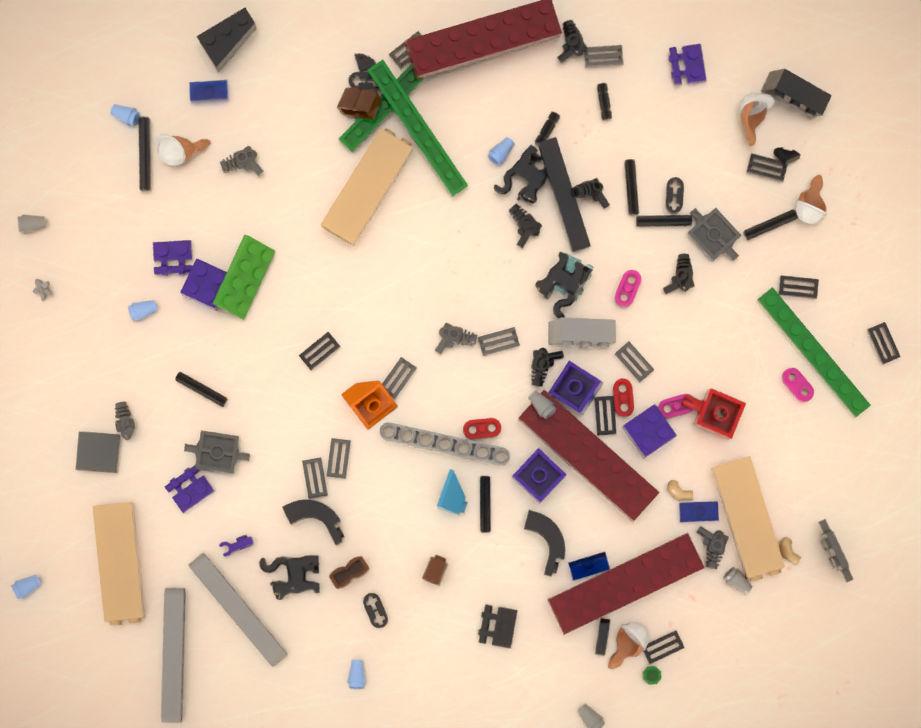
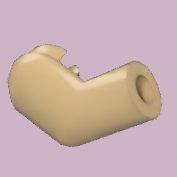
[667,480,693,500]
[779,537,801,565]

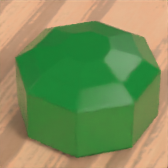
[643,666,661,685]

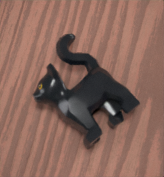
[494,144,548,204]
[535,251,593,318]
[259,555,320,600]

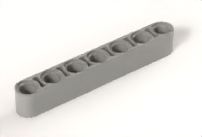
[380,422,510,466]
[188,553,288,667]
[161,588,186,723]

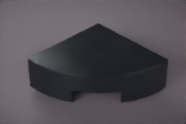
[354,53,376,72]
[773,147,801,165]

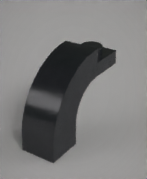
[282,499,345,546]
[524,510,565,577]

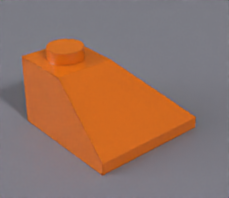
[341,380,398,430]

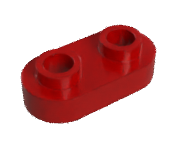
[613,378,634,417]
[463,418,501,440]

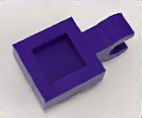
[219,535,255,557]

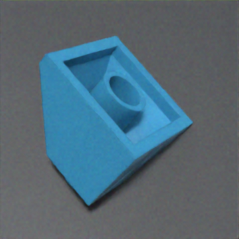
[437,469,468,516]

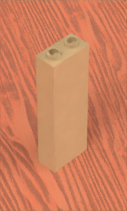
[321,128,413,247]
[712,456,785,581]
[93,502,145,626]

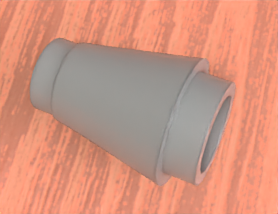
[17,214,46,233]
[528,391,556,419]
[723,567,752,595]
[577,704,605,728]

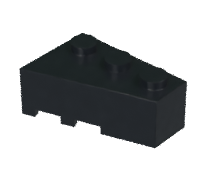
[197,7,257,73]
[760,69,832,118]

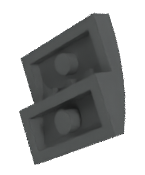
[75,431,120,473]

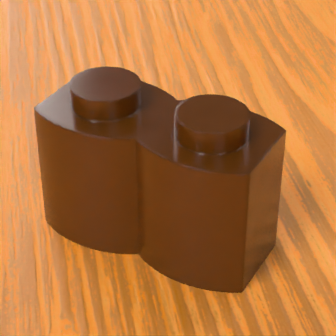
[337,87,382,120]
[422,555,448,586]
[329,556,370,589]

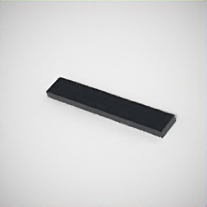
[537,137,591,252]

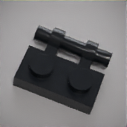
[478,604,518,649]

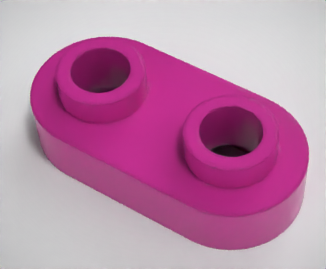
[615,270,641,307]
[782,368,814,402]
[658,394,693,419]

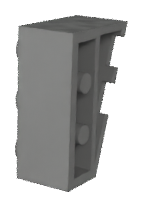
[548,317,616,348]

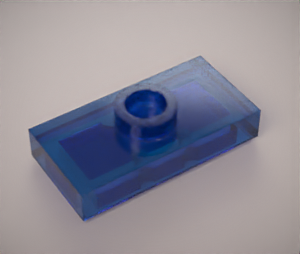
[189,80,229,102]
[679,501,719,522]
[568,552,610,581]

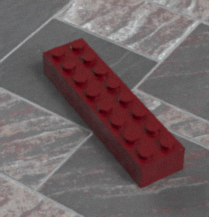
[405,0,562,80]
[518,390,660,522]
[547,533,705,635]

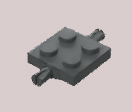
[687,208,742,261]
[184,430,250,475]
[818,519,854,582]

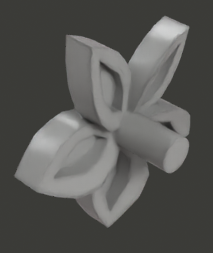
[32,279,53,301]

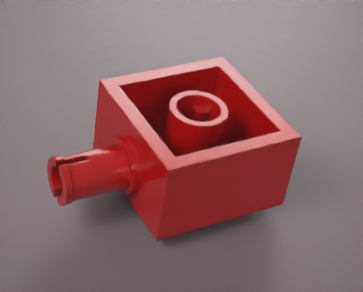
[681,388,746,440]

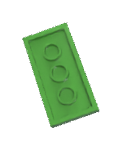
[213,234,275,320]

